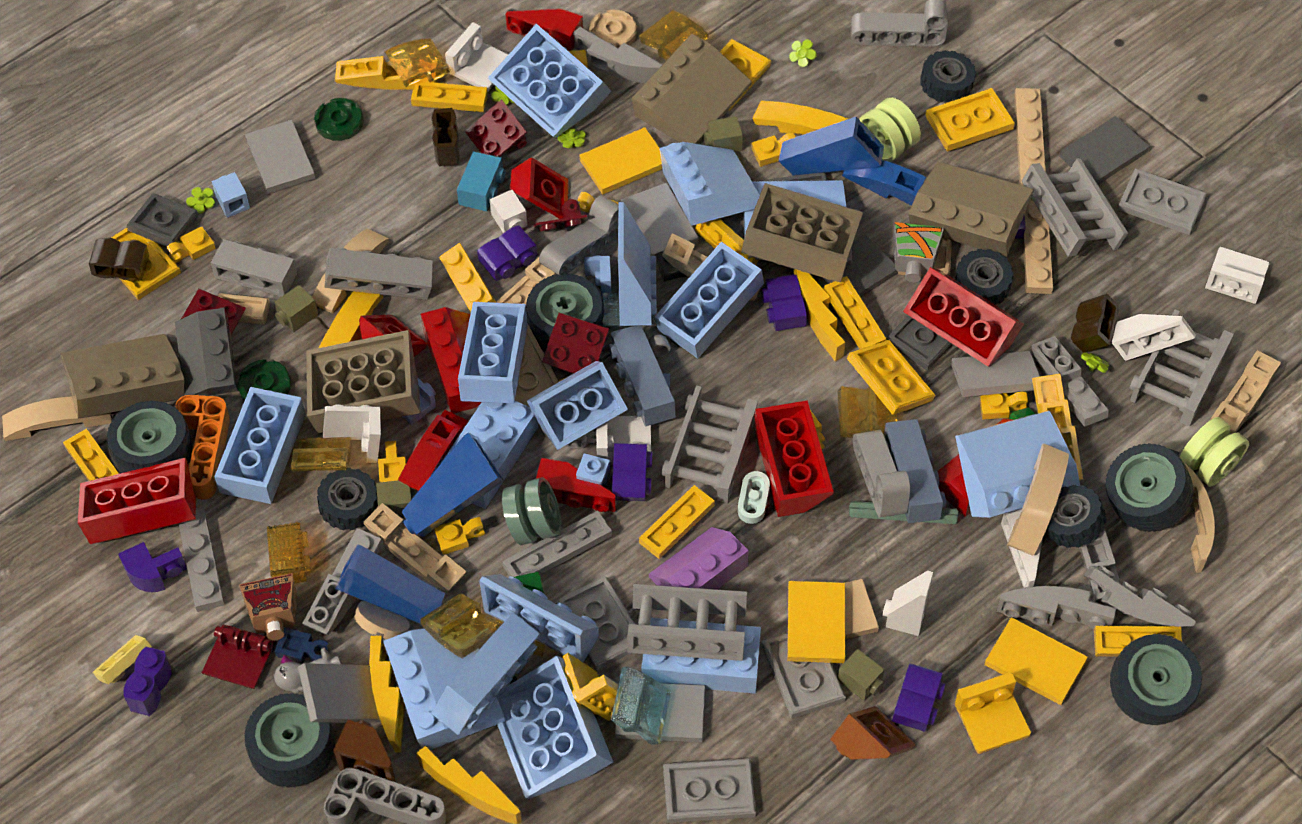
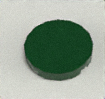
[314,98,364,141]
[237,359,291,401]

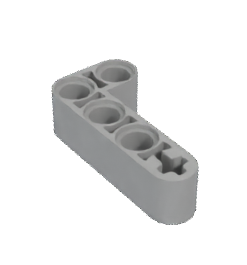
[851,0,948,47]
[539,195,619,275]
[853,430,910,518]
[324,768,447,824]

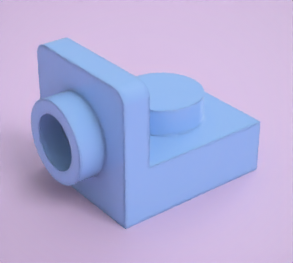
[584,255,612,296]
[403,378,436,425]
[576,454,610,486]

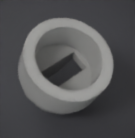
[649,335,671,357]

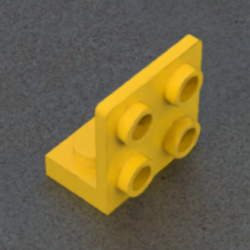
[563,653,636,721]
[955,672,1031,754]

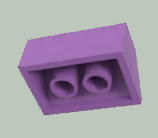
[649,527,749,614]

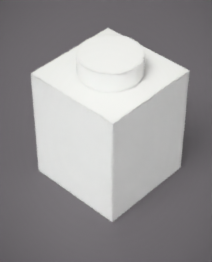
[490,190,527,233]

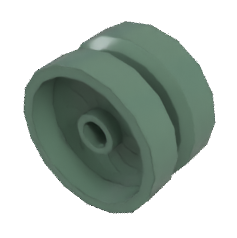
[502,477,561,546]

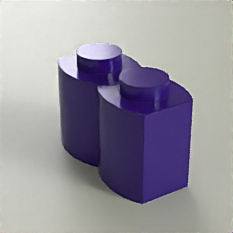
[477,225,538,281]
[761,274,807,331]
[612,443,652,501]
[123,647,171,716]
[892,663,946,732]

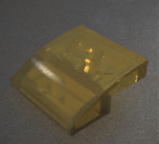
[639,10,709,60]
[384,38,451,88]
[837,386,897,438]
[291,437,352,471]
[420,593,502,659]

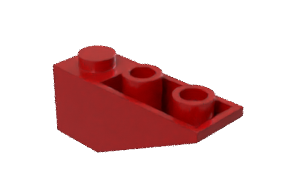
[505,9,583,51]
[536,458,616,512]

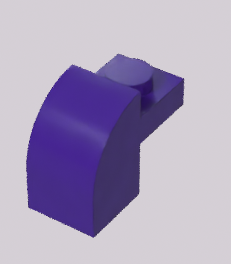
[118,542,187,592]

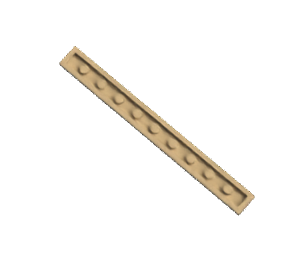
[1014,88,1053,294]

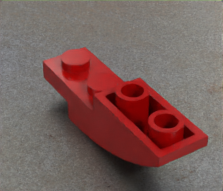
[398,410,468,491]

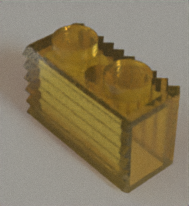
[267,522,311,583]

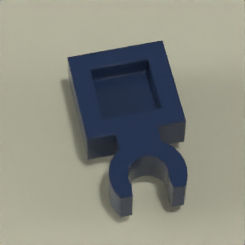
[275,627,329,664]

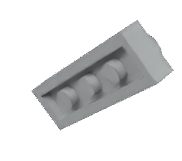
[178,507,224,612]
[502,510,612,577]

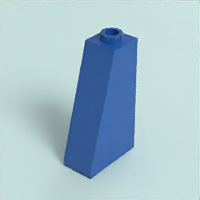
[779,116,884,175]
[402,433,504,537]
[336,544,446,627]

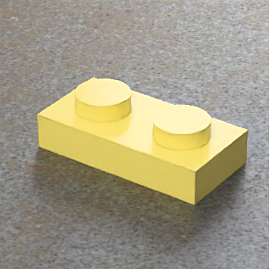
[92,635,152,684]

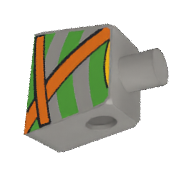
[892,222,944,283]

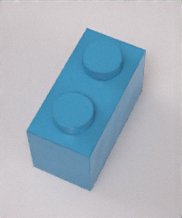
[457,151,506,211]

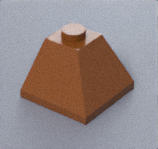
[830,706,916,759]

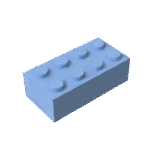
[655,242,764,359]
[458,302,528,403]
[214,387,306,504]
[441,401,538,509]
[431,613,540,735]
[641,618,761,694]

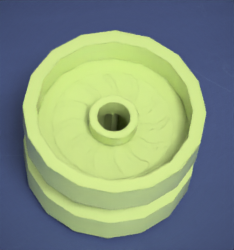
[859,98,921,162]
[1180,417,1249,487]

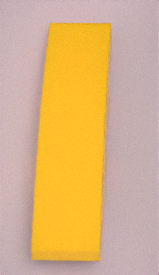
[335,56,438,90]
[752,101,848,135]
[794,269,845,362]
[319,291,383,348]
[1032,374,1083,480]
[370,636,405,753]
[416,746,522,824]

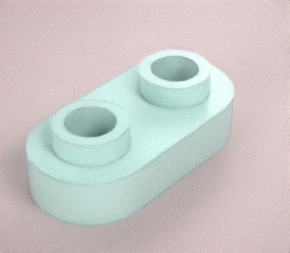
[738,471,770,524]

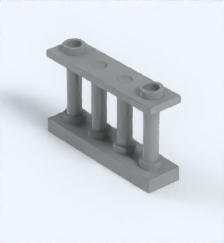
[1022,158,1128,257]
[1129,309,1234,427]
[662,385,758,503]
[628,584,747,661]

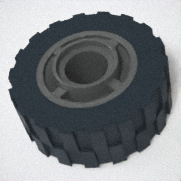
[920,50,976,103]
[955,249,1013,305]
[317,468,378,530]
[1046,485,1107,548]

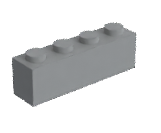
[325,248,433,300]

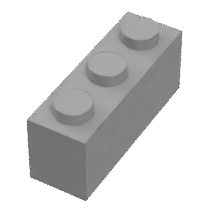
[211,239,297,297]

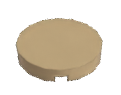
[589,9,637,48]
[354,601,410,640]

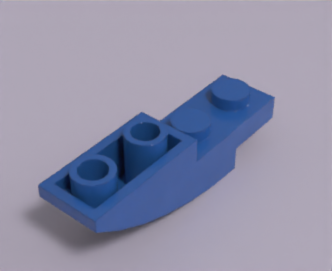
[842,160,926,206]

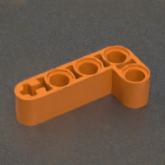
[176,395,230,500]

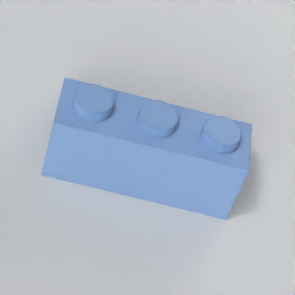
[527,361,628,450]

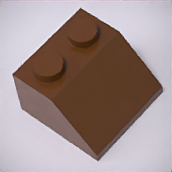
[334,719,396,783]

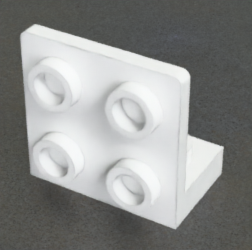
[445,22,508,91]
[1205,247,1269,304]
[323,405,381,463]
[597,416,651,465]

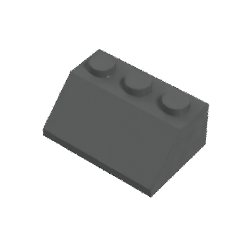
[175,308,238,396]

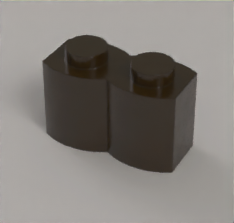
[432,108,460,167]
[89,238,149,281]
[1071,294,1118,353]

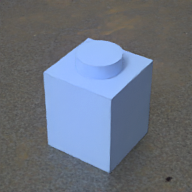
[212,172,250,218]

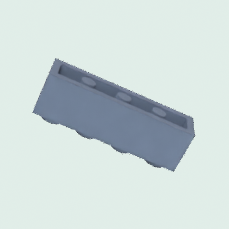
[608,325,676,427]
[884,419,946,523]

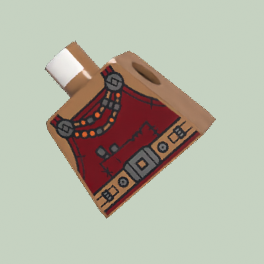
[239,573,297,641]

